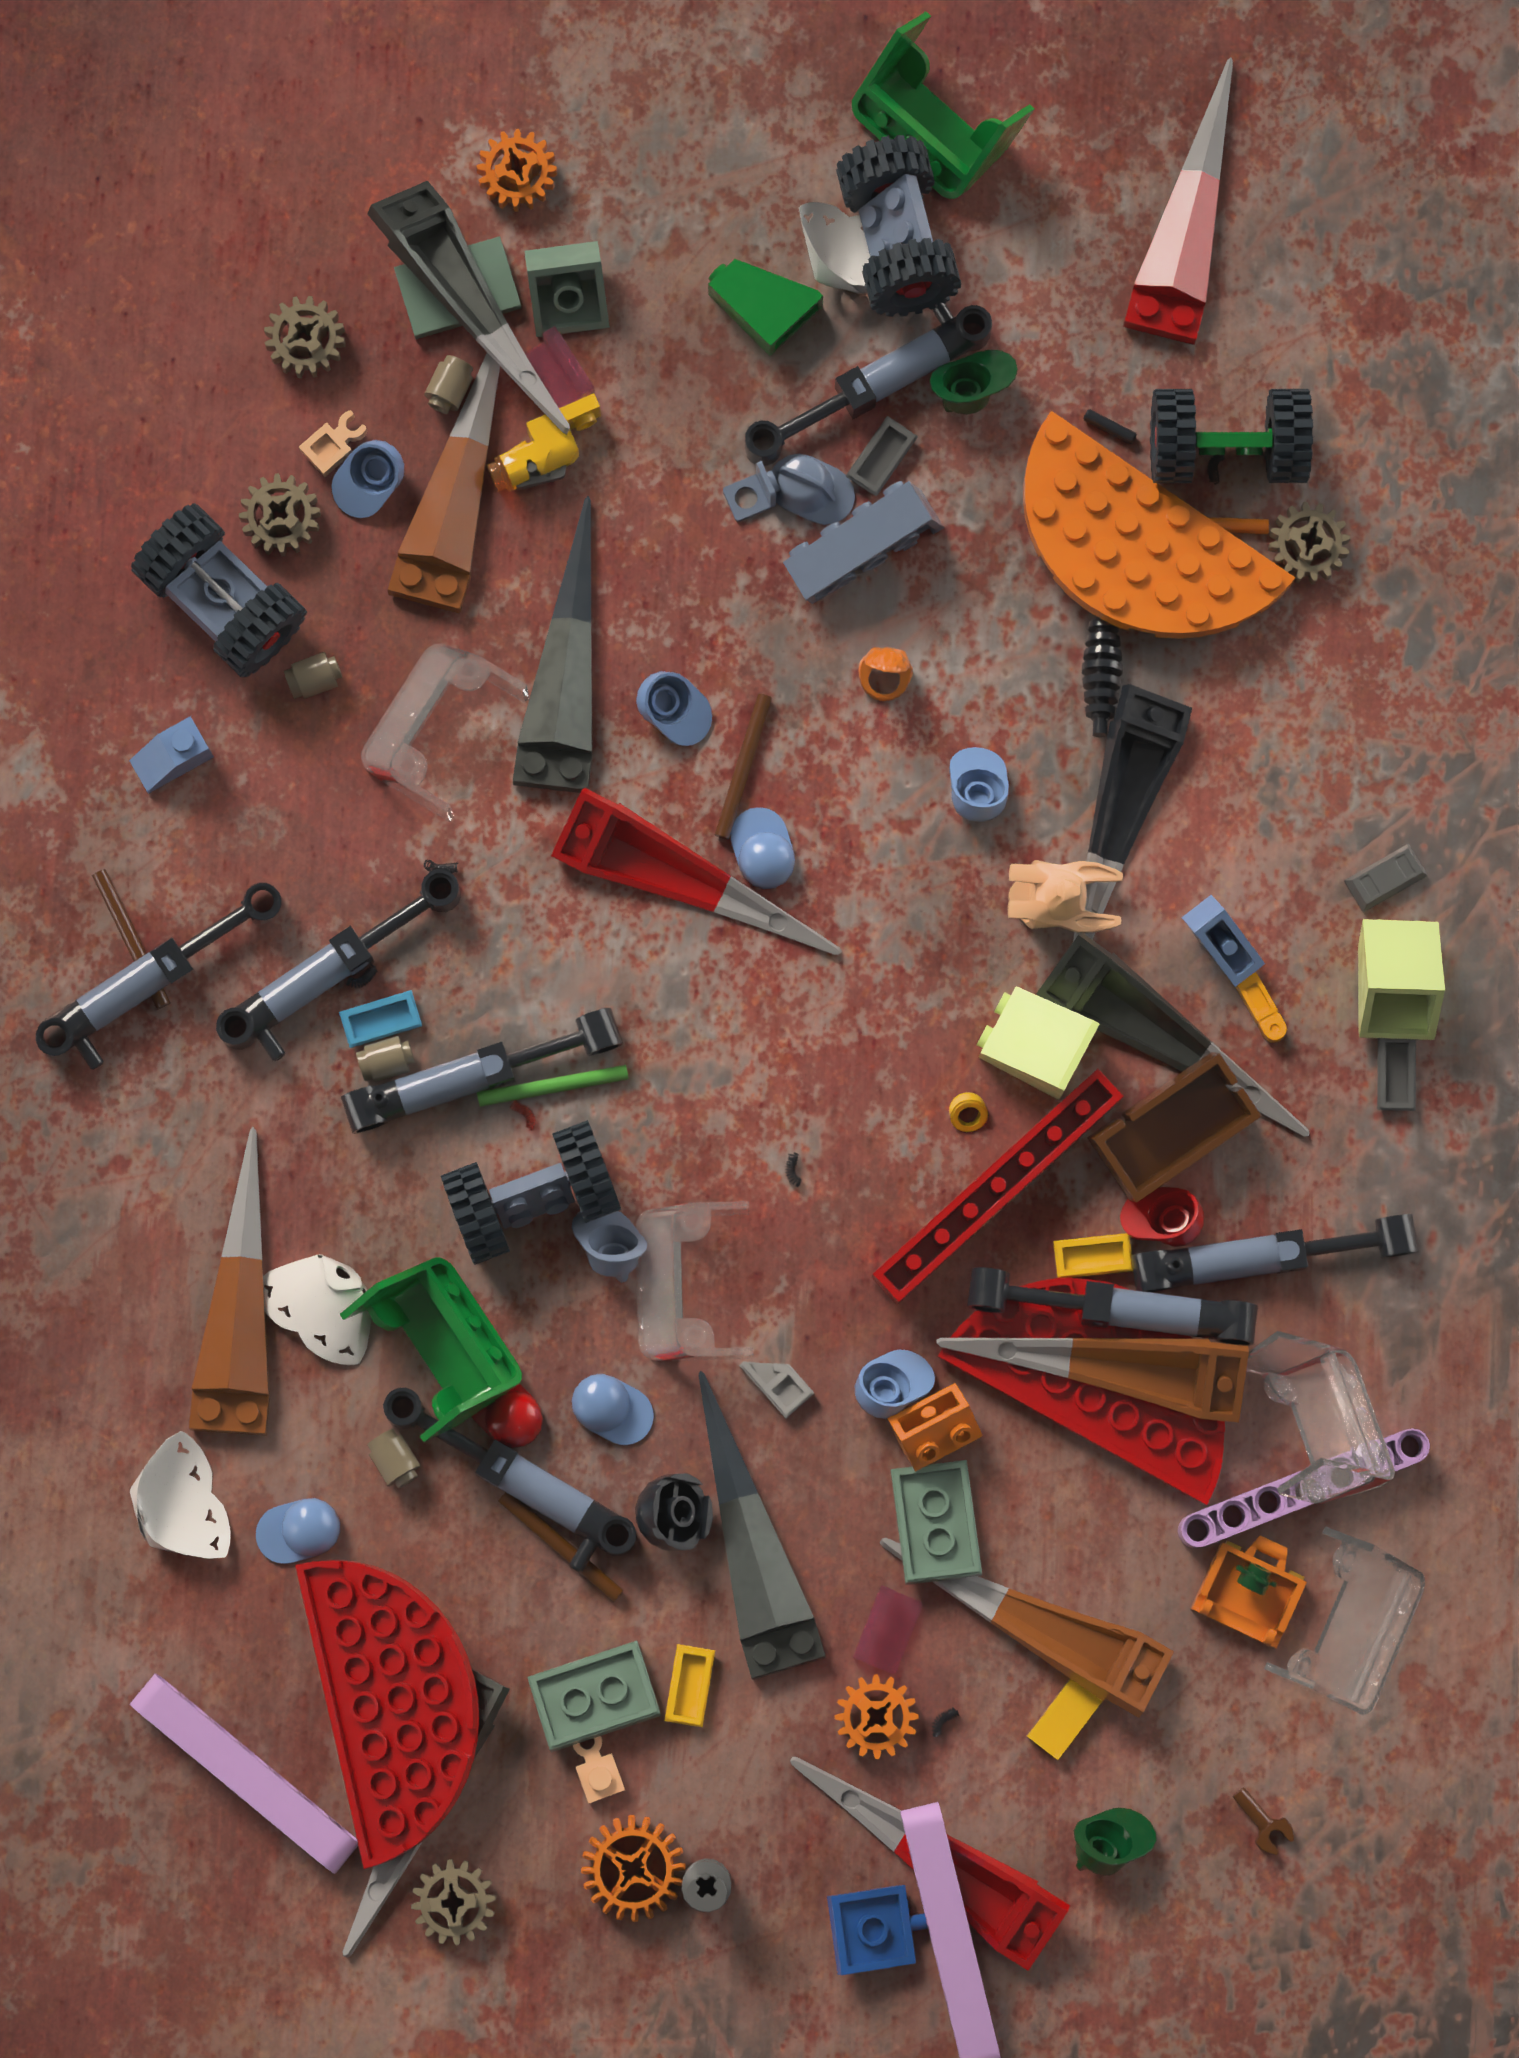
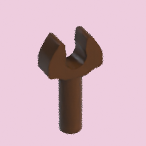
[1233,1787,1294,1855]

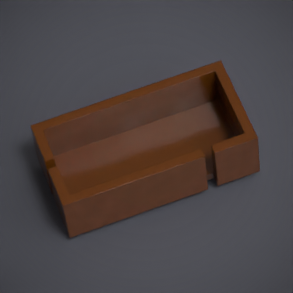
[1087,1052,1262,1203]

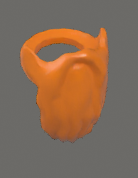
[858,647,913,701]

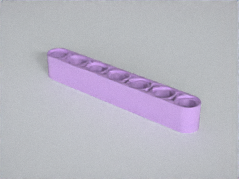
[1178,1428,1430,1548]
[130,1673,358,1874]
[900,1802,1001,2058]

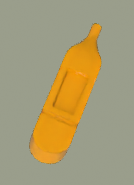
[1235,972,1287,1043]

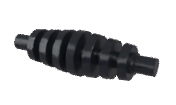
[1082,617,1123,738]

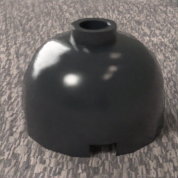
[635,1473,713,1551]

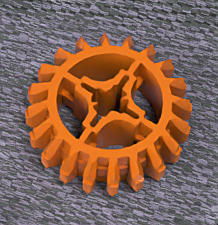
[581,1815,686,1922]

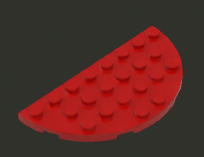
[937,1277,1225,1506]
[295,1560,479,1869]

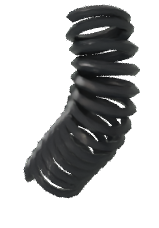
[1207,455,1225,485]
[423,859,459,873]
[346,964,378,988]
[785,1152,802,1188]
[931,1707,959,1737]

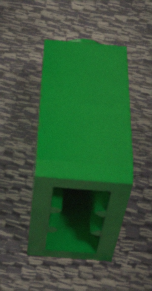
[708,259,824,356]

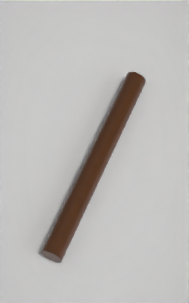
[715,694,772,840]
[92,869,171,1010]
[498,1492,624,1602]

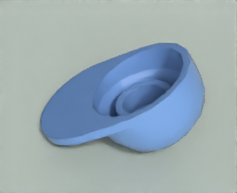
[332,440,404,518]
[636,671,712,746]
[949,747,1009,822]
[731,808,795,889]
[854,1350,935,1419]
[572,1374,654,1445]
[256,1498,340,1564]

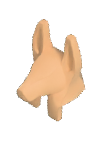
[1008,860,1123,933]

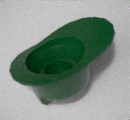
[930,350,1018,415]
[1074,1807,1157,1876]

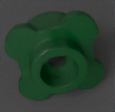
[1236,1562,1277,1595]

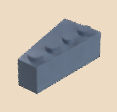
[783,481,944,604]

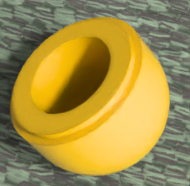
[949,1092,988,1132]

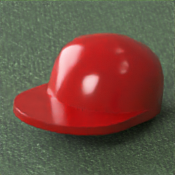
[1120,1187,1204,1247]
[471,1383,543,1448]

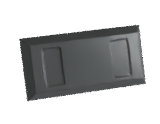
[846,416,918,497]
[1344,843,1428,913]
[1377,1038,1416,1111]

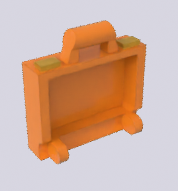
[1191,1535,1307,1649]

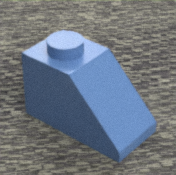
[129,716,214,794]
[1181,894,1265,987]

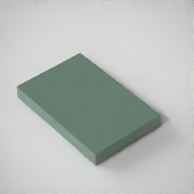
[394,236,522,340]
[890,1460,982,1585]
[527,1641,661,1752]

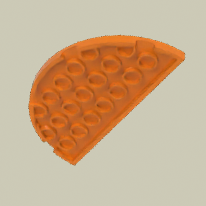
[1023,411,1295,639]

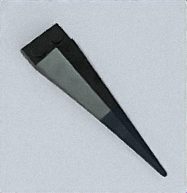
[513,496,592,793]
[699,1371,826,1680]

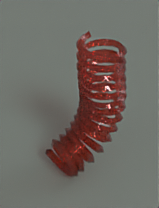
[510,1100,536,1131]

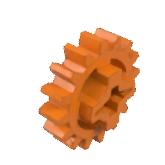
[477,129,557,212]
[834,1674,919,1759]

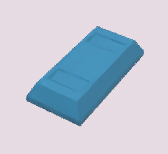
[339,990,422,1048]

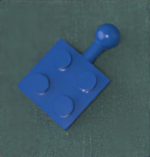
[827,1885,928,1975]

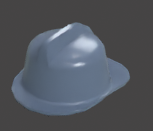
[771,454,855,525]
[572,1211,647,1283]

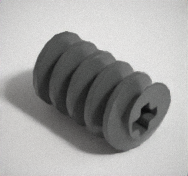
[682,1858,731,1912]

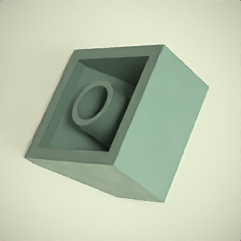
[524,241,610,337]

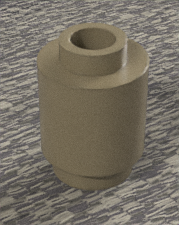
[424,355,473,414]
[284,652,342,699]
[356,1036,415,1082]
[367,1429,420,1489]

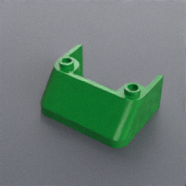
[852,12,1035,199]
[340,1257,522,1442]

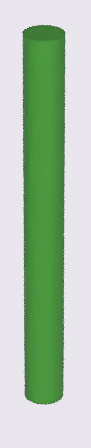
[477,1065,629,1107]

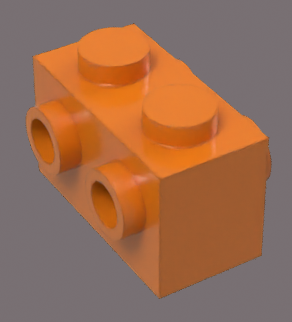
[887,1383,983,1472]

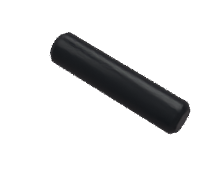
[1083,409,1137,444]

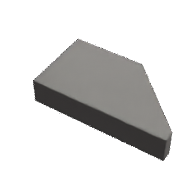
[739,1361,814,1419]

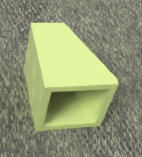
[1358,919,1445,1040]
[977,986,1099,1100]

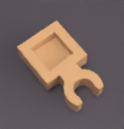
[299,410,367,477]
[573,1736,625,1803]

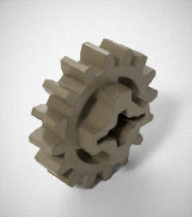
[264,296,346,378]
[239,473,321,557]
[1268,502,1351,585]
[411,1859,496,1945]

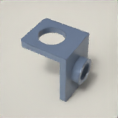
[723,461,780,522]

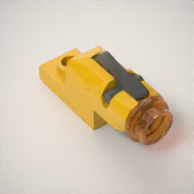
[487,393,601,492]

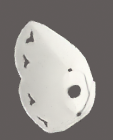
[799,202,870,294]
[263,1255,371,1365]
[130,1431,230,1559]

